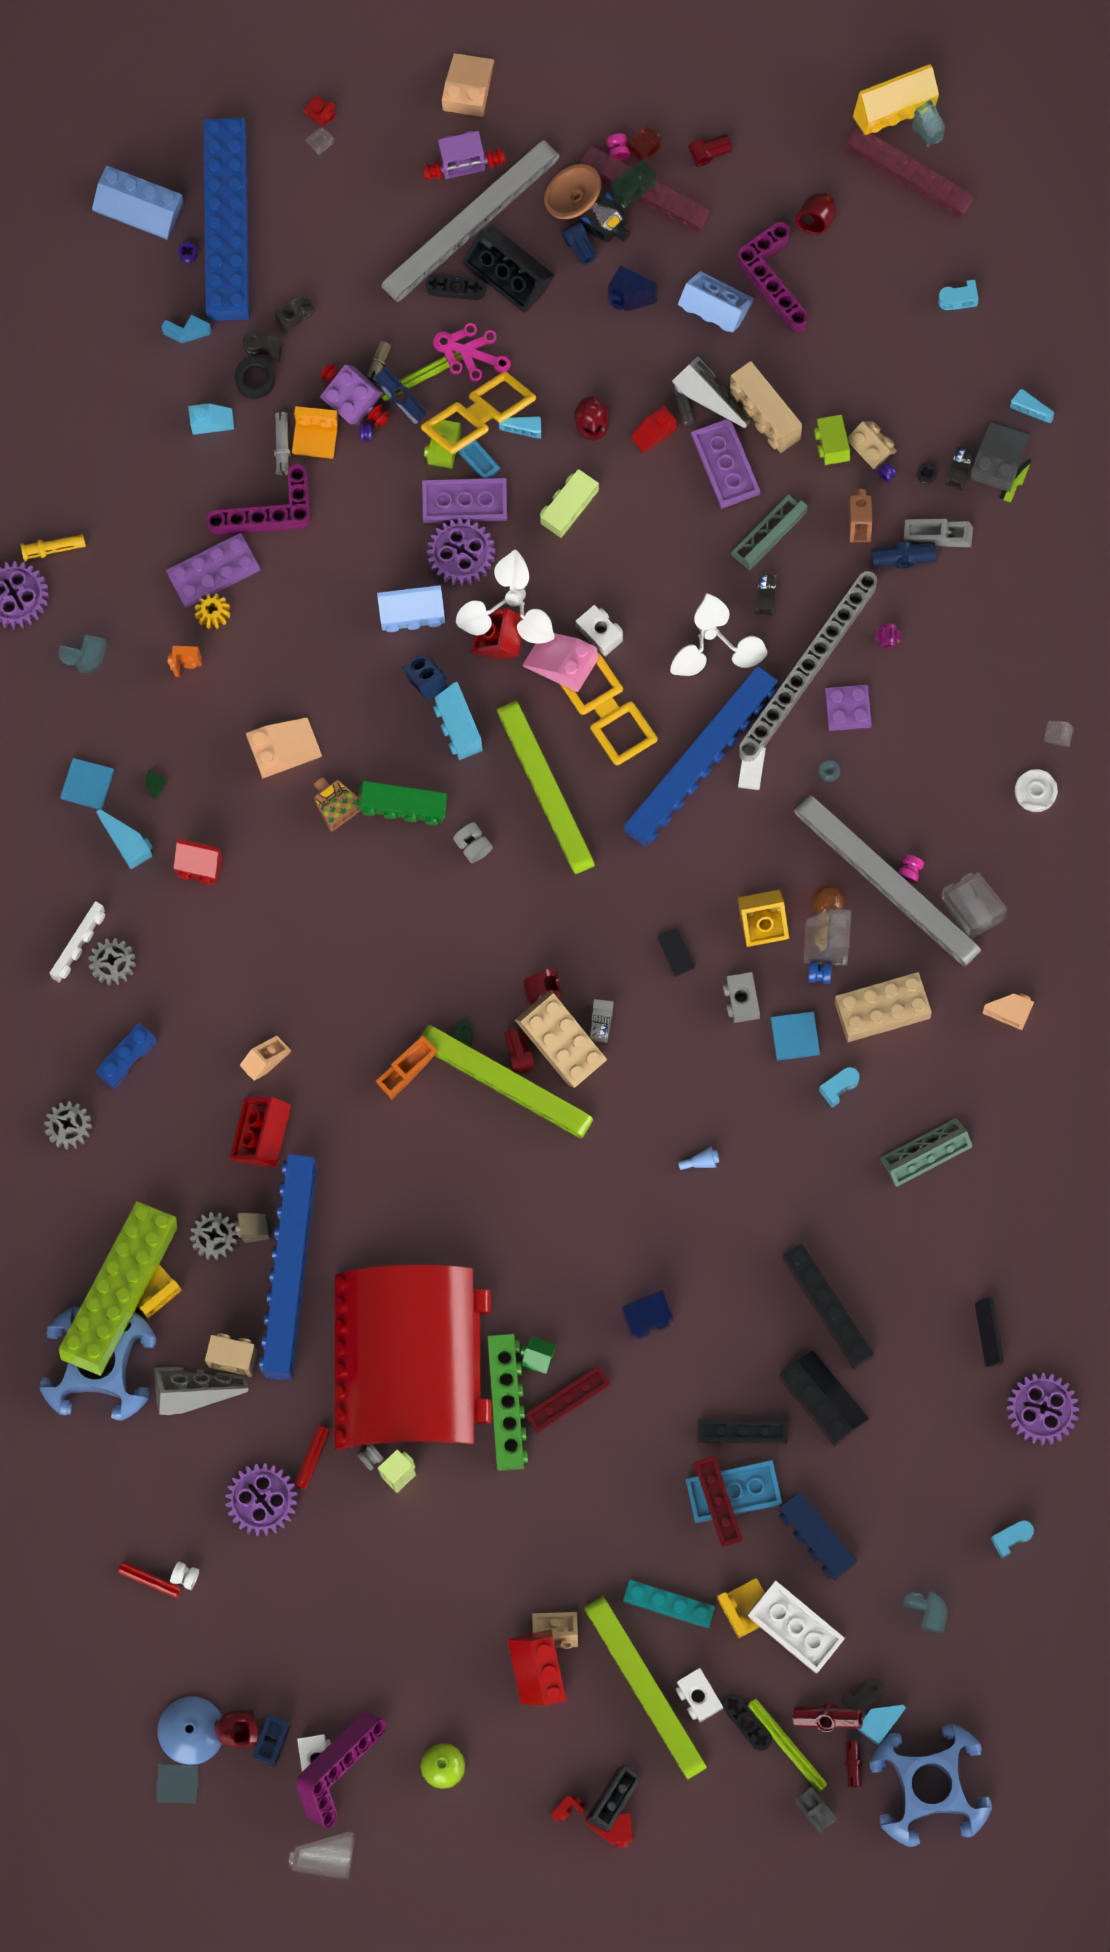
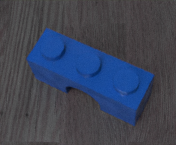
[95,1023,157,1090]

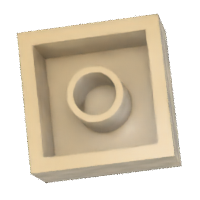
[205,1333,258,1377]

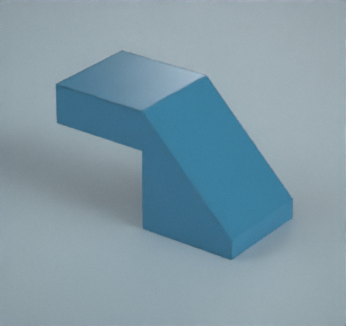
[161,315,212,343]

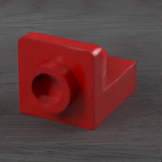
[303,95,336,126]
[550,1795,585,1822]

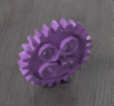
[427,518,495,586]
[0,561,49,629]
[1006,1373,1079,1446]
[225,1463,298,1536]

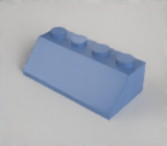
[92,165,184,240]

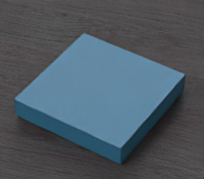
[60,758,114,810]
[771,1012,820,1061]

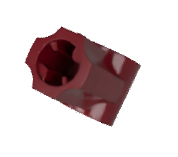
[688,134,732,167]
[504,1028,535,1073]

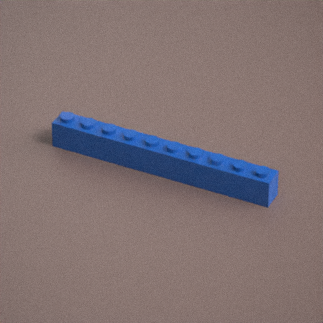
[624,666,778,847]

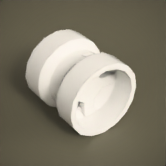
[170,1561,199,1590]

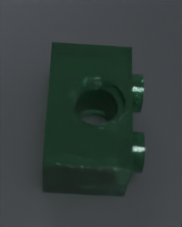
[611,159,657,208]

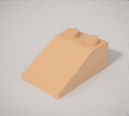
[442,53,494,117]
[246,718,322,779]

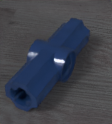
[372,366,428,425]
[871,542,937,568]

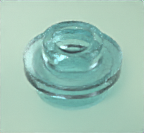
[819,761,840,782]

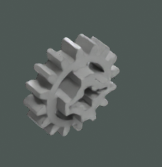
[89,938,136,986]
[44,1101,92,1150]
[190,1212,238,1261]

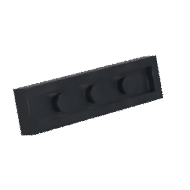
[698,1419,787,1444]

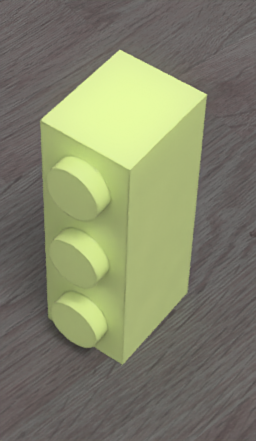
[540,469,599,538]
[378,1450,416,1493]

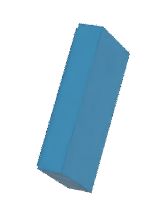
[458,440,500,479]

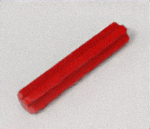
[294,1426,330,1490]
[118,1562,181,1598]

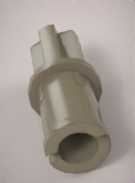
[365,341,391,383]

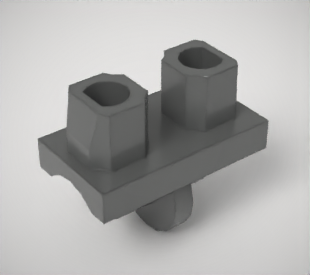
[794,1787,837,1834]

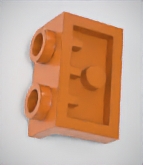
[168,646,202,677]

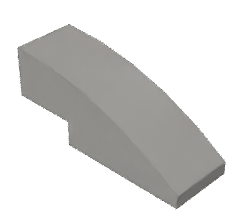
[904,519,973,547]

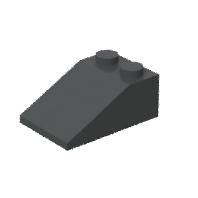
[970,422,1030,492]

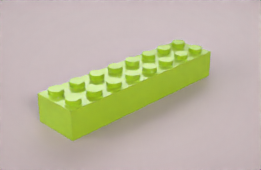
[59,1201,178,1376]

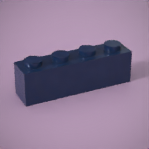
[779,1492,857,1580]

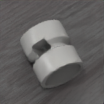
[453,822,493,863]

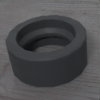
[235,357,275,399]

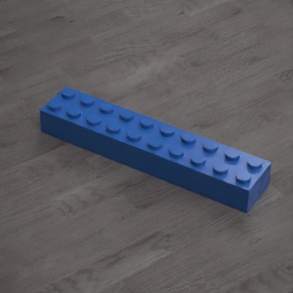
[203,118,250,321]
[259,1155,317,1381]

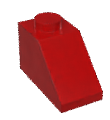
[631,405,677,453]
[585,1813,633,1848]

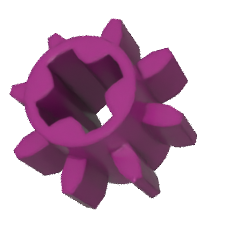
[875,623,901,648]

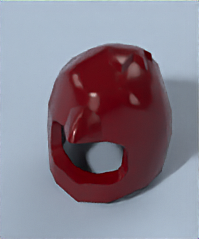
[795,193,836,235]
[574,396,609,441]
[524,967,563,1005]
[214,1710,258,1748]

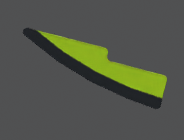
[999,459,1032,502]

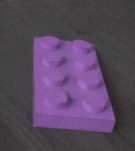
[691,419,761,509]
[422,478,507,523]
[166,533,261,608]

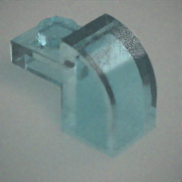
[58,635,108,673]
[903,1592,947,1634]

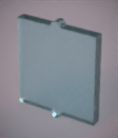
[155,1765,200,1804]

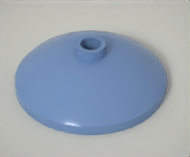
[157,1696,222,1765]

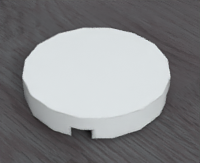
[1015,769,1058,812]

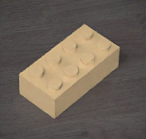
[729,361,802,453]
[834,972,932,1043]
[515,992,607,1088]

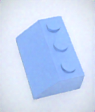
[678,271,755,332]
[377,585,445,632]

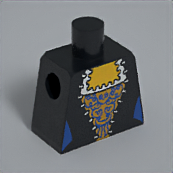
[579,191,631,243]

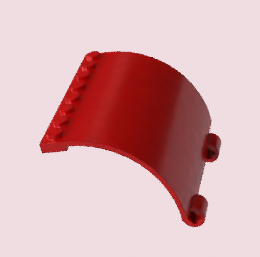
[334,1265,492,1450]

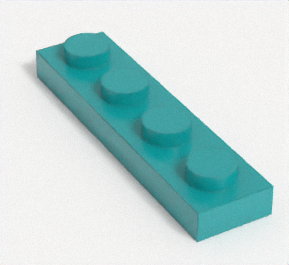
[623,1580,715,1629]

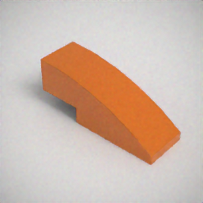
[376,1036,438,1100]

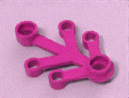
[433,323,511,382]

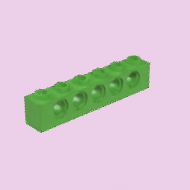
[488,1334,528,1471]

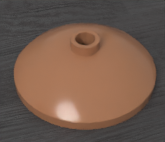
[544,164,601,219]

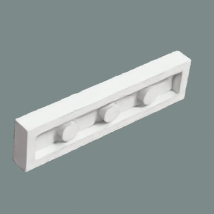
[49,901,105,982]

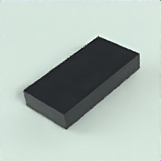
[658,929,695,977]

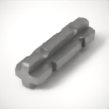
[674,388,694,426]

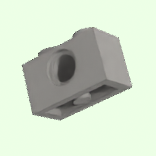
[723,972,760,1023]

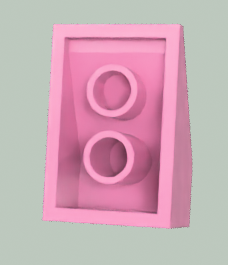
[523,633,599,692]

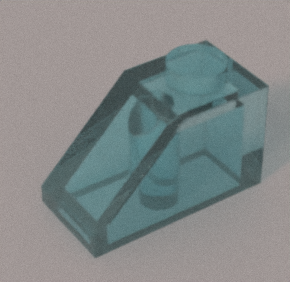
[912,100,945,147]

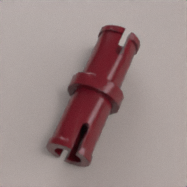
[845,1740,863,1788]

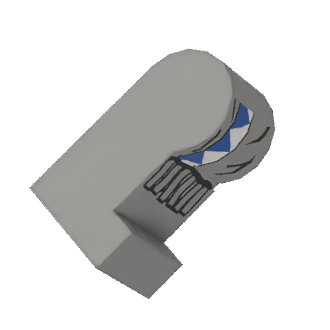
[590,999,614,1043]

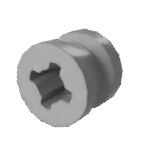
[356,1444,384,1471]

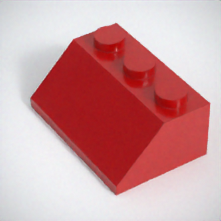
[229,1097,291,1167]
[507,1629,566,1706]

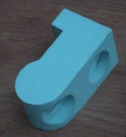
[938,280,979,310]
[819,1067,859,1108]
[991,1521,1034,1558]

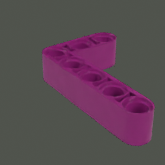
[738,222,807,333]
[206,464,310,535]
[296,1711,387,1829]

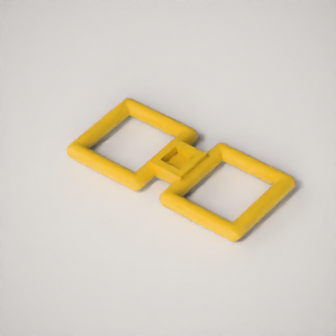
[421,372,536,454]
[560,651,658,765]

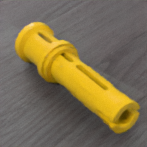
[20,534,86,562]

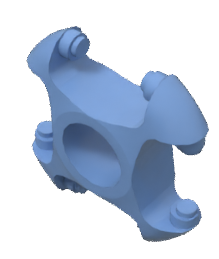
[39,1306,157,1421]
[869,1723,992,1847]

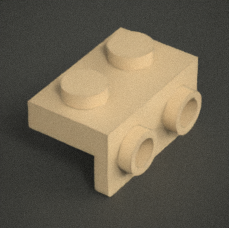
[847,421,897,469]

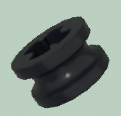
[917,463,936,484]

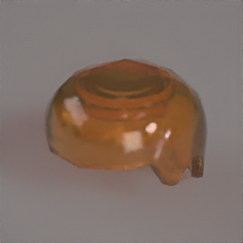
[810,886,845,918]

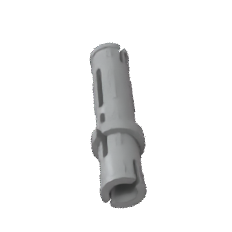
[274,412,291,475]

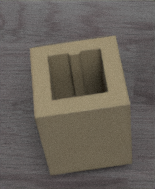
[235,1213,270,1243]

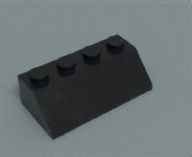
[462,225,555,313]
[779,1351,869,1447]

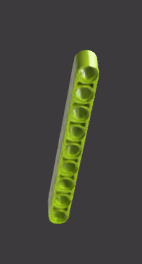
[497,700,595,875]
[420,1025,594,1138]
[584,1596,707,1780]

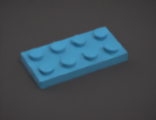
[685,1460,782,1523]

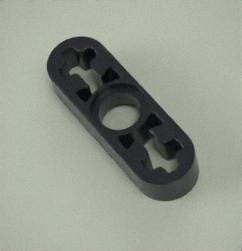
[426,275,486,300]
[722,1694,771,1751]

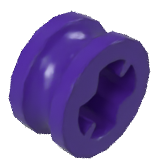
[178,242,198,263]
[360,422,372,442]
[876,462,897,483]

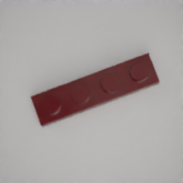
[525,1366,611,1434]
[694,1455,743,1548]

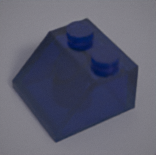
[608,265,657,311]
[622,1290,673,1339]

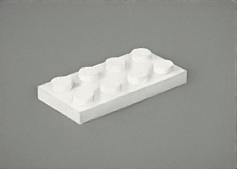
[747,1581,845,1674]

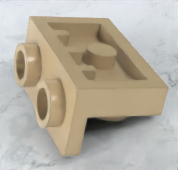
[532,1612,578,1649]

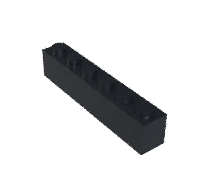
[782,1243,874,1370]

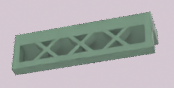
[731,494,807,571]
[880,1118,973,1187]

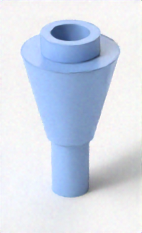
[678,1147,720,1170]

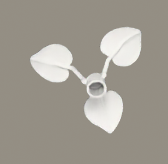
[456,549,555,644]
[670,593,768,676]

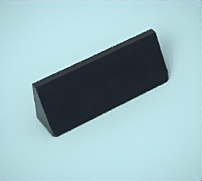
[975,1297,1004,1367]
[585,1765,641,1832]

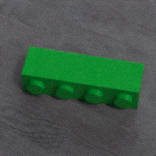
[357,781,447,825]

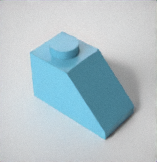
[188,404,234,435]
[857,1705,906,1745]

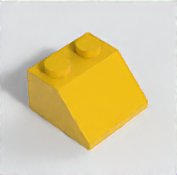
[738,890,789,947]

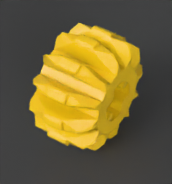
[195,593,230,629]

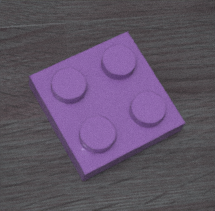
[825,685,872,731]

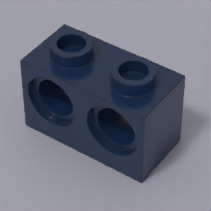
[402,654,448,701]
[252,1714,291,1767]

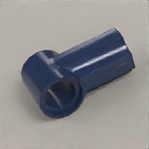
[561,221,597,265]

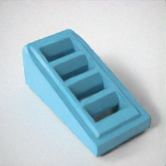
[1010,389,1054,423]
[499,416,541,439]

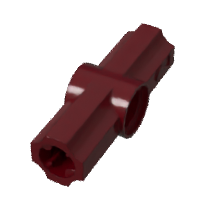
[793,1703,864,1732]

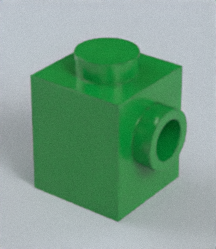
[520,1337,556,1374]

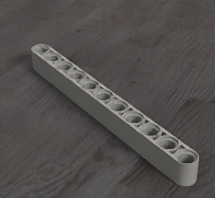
[382,140,560,302]
[739,571,877,762]
[794,795,981,967]

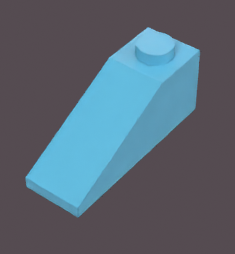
[96,809,153,870]

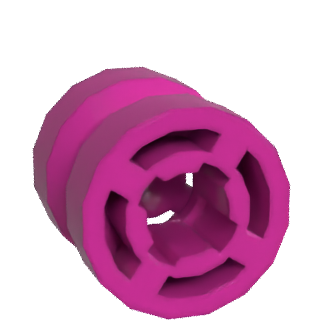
[606,133,630,161]
[898,855,925,883]

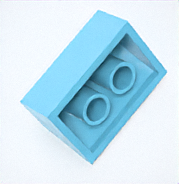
[433,682,483,760]

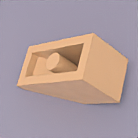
[983,994,1034,1030]
[240,1036,291,1081]

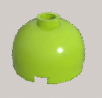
[420,1743,465,1789]

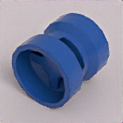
[808,961,831,984]

